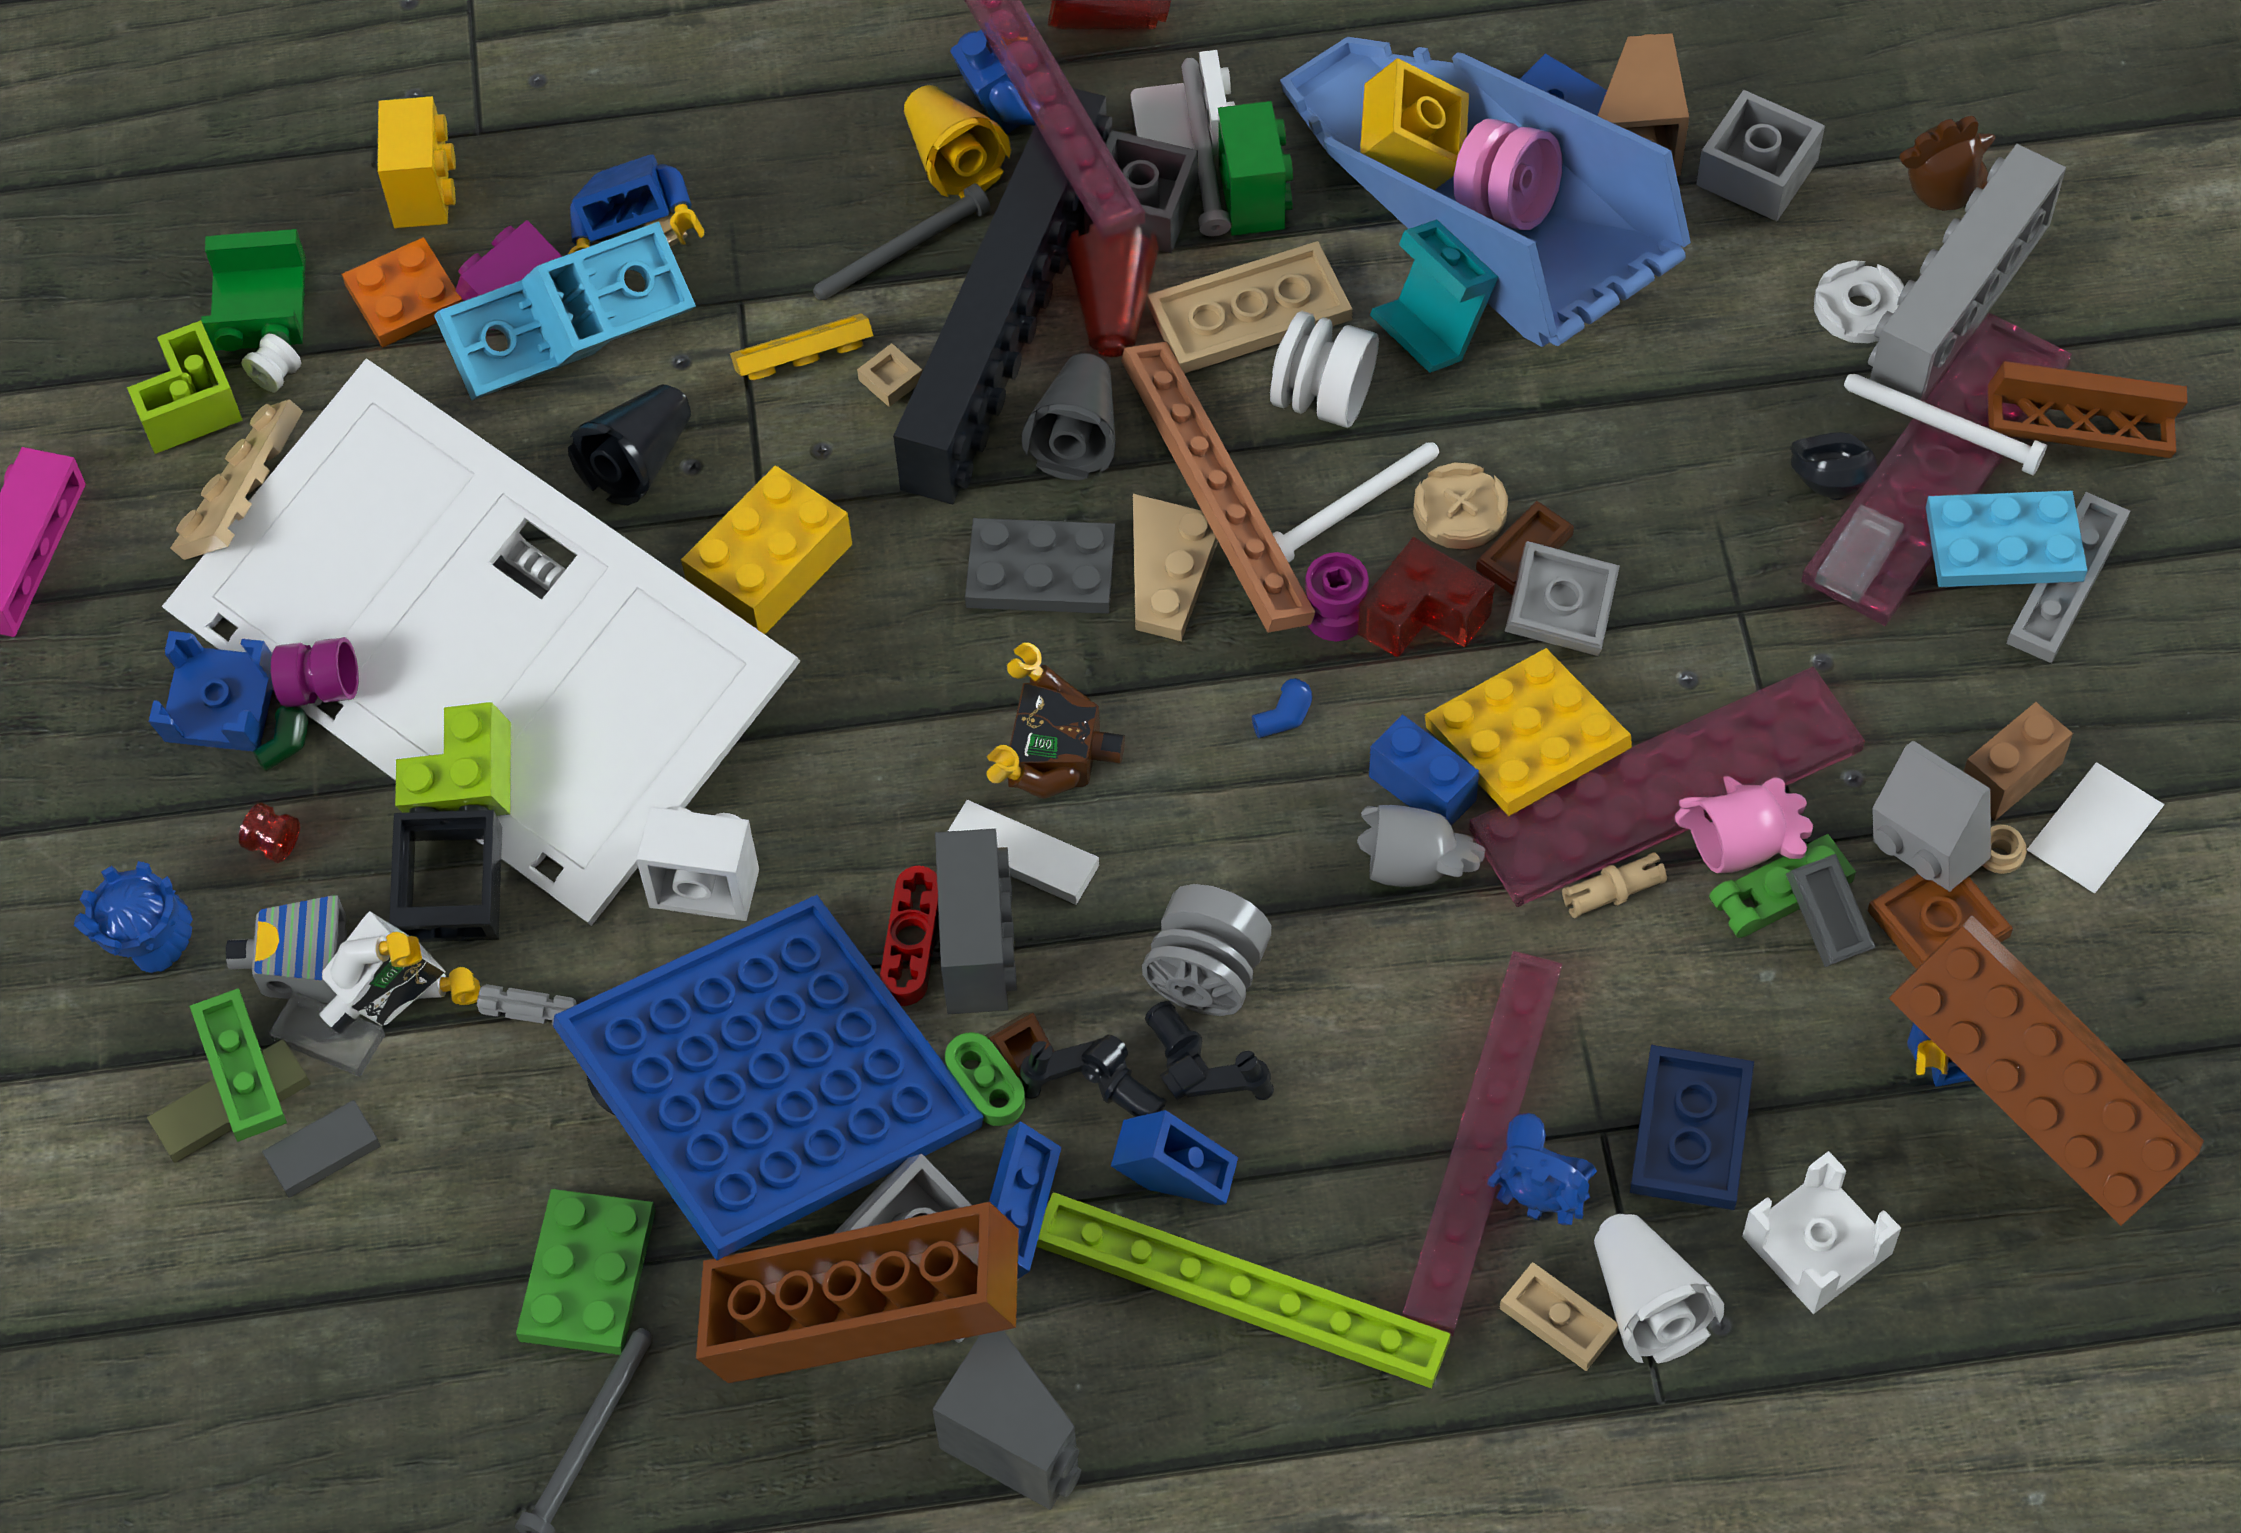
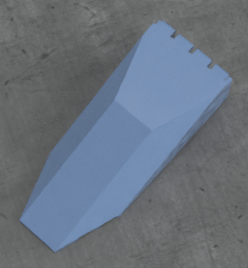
[1280,37,1691,347]

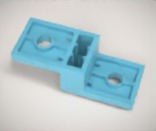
[434,221,696,400]

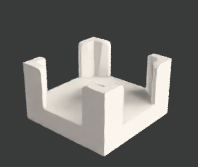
[1742,1151,1901,1314]

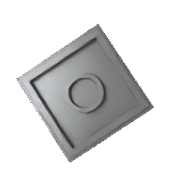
[1505,541,1620,656]

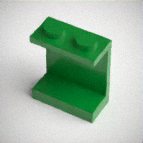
[201,229,306,351]

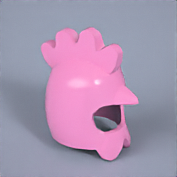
[1675,776,1813,873]

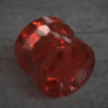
[239,803,300,863]

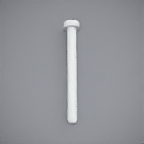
[1844,374,2047,475]
[1272,442,1439,563]

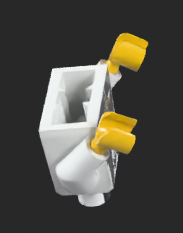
[320,911,480,1034]

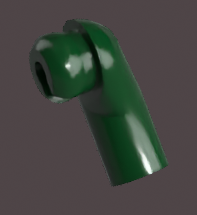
[253,706,308,771]

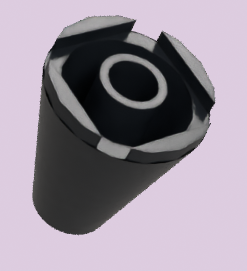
[568,384,691,506]

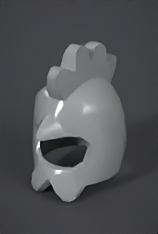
[1357,805,1485,887]

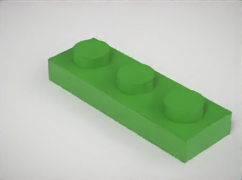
[190,988,287,1142]

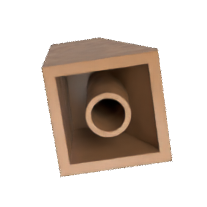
[1598,33,1689,176]

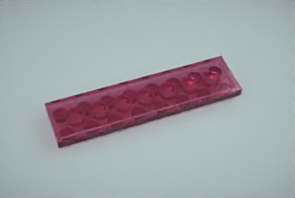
[1801,313,2072,626]
[1469,666,1865,907]

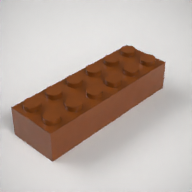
[1889,915,2204,1226]
[696,1202,1019,1383]

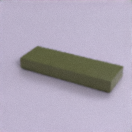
[147,1039,311,1163]

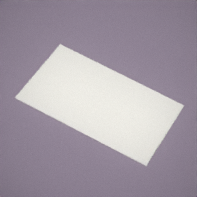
[2027,762,2165,893]

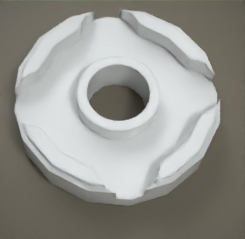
[1814,260,1904,344]

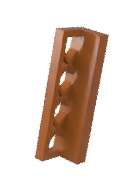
[1988,361,2188,458]

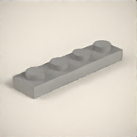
[2006,492,2130,663]

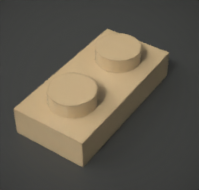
[1500,1262,1618,1371]

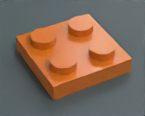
[342,237,463,348]

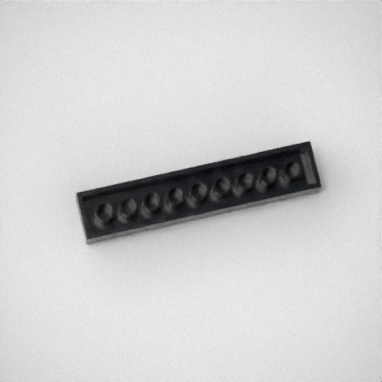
[893,83,1112,505]

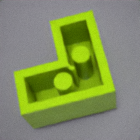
[127,320,243,454]
[395,702,511,816]

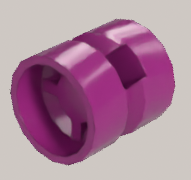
[1305,552,1369,642]
[271,637,359,707]

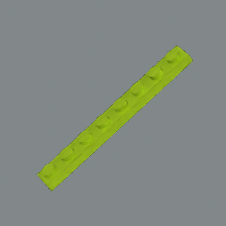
[1036,1192,1451,1389]

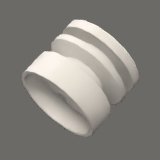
[1270,311,1379,428]

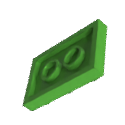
[516,1189,656,1355]

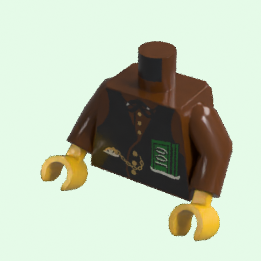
[987,642,1125,799]

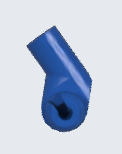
[1252,678,1312,738]

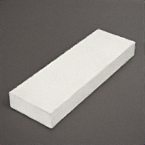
[948,800,1099,905]

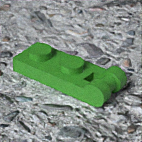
[1709,834,1856,938]

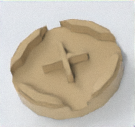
[1413,462,1508,550]

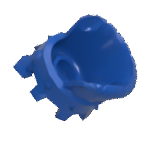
[74,861,193,973]
[1487,1113,1597,1225]

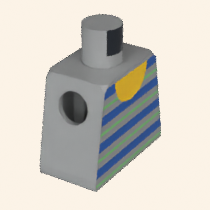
[226,895,348,1003]

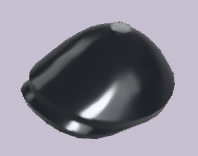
[1790,432,1877,500]

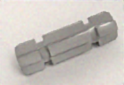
[477,984,577,1025]

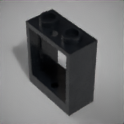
[389,805,502,942]

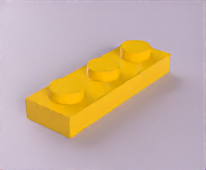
[730,313,873,380]

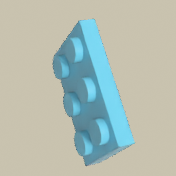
[1926,491,2087,587]

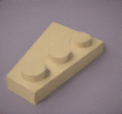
[1133,494,1218,642]

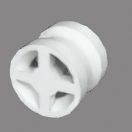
[241,333,301,393]

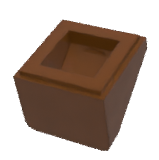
[985,1012,1054,1079]

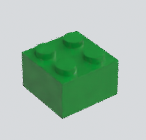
[1218,101,1293,236]

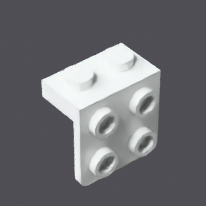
[1130,50,1235,155]

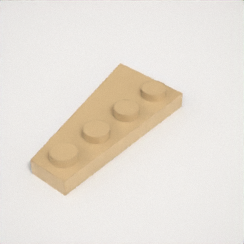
[170,399,303,560]

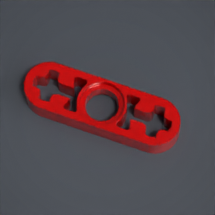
[880,866,939,1006]

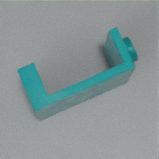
[1370,219,1498,373]

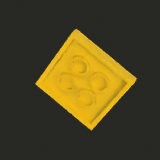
[1425,648,1632,816]

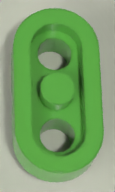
[945,1032,1025,1126]

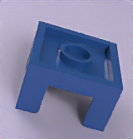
[149,631,273,752]

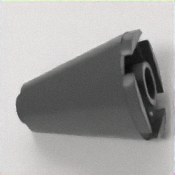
[1022,353,1116,480]

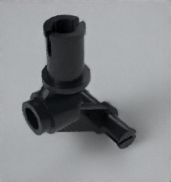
[1145,1001,1274,1101]
[1020,1035,1167,1117]

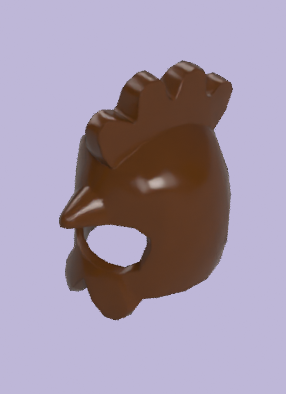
[1899,116,1995,211]

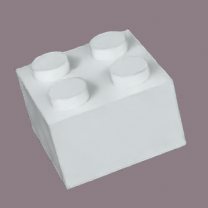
[636,806,759,921]

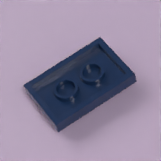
[1630,1045,1754,1210]

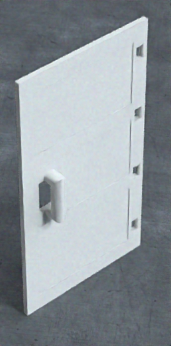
[162,358,800,926]

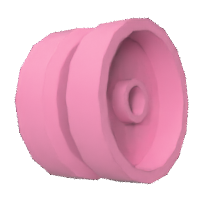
[1454,119,1562,230]

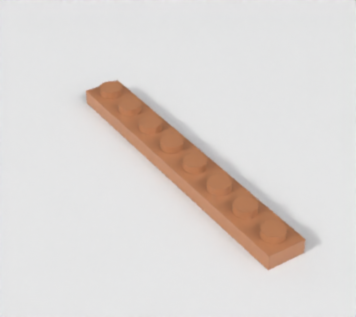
[1121,341,1315,633]

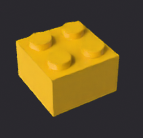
[1360,58,1469,190]
[378,96,456,228]

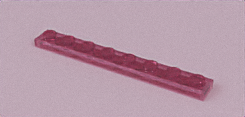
[964,0,1145,239]
[1402,951,1562,1336]

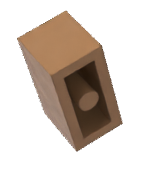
[1964,702,2073,821]

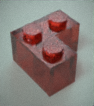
[1358,537,1495,658]

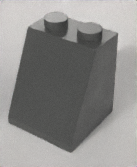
[933,1330,1081,1510]

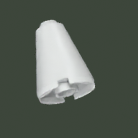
[1594,1214,1724,1363]

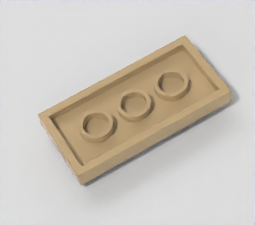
[1147,241,1353,374]

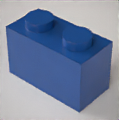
[1369,714,1479,826]

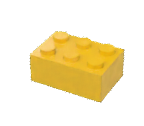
[681,465,853,634]

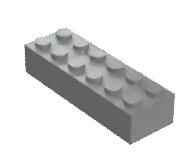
[1868,144,2066,402]

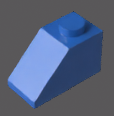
[1111,1110,1238,1205]

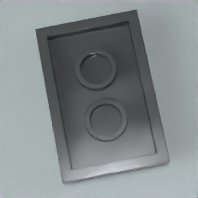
[965,518,1115,614]

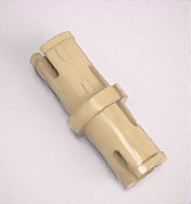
[1562,852,1667,918]

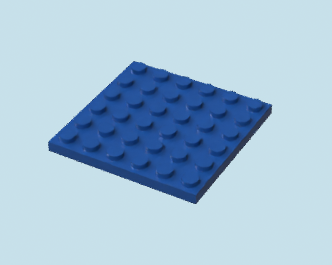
[553,895,984,1261]

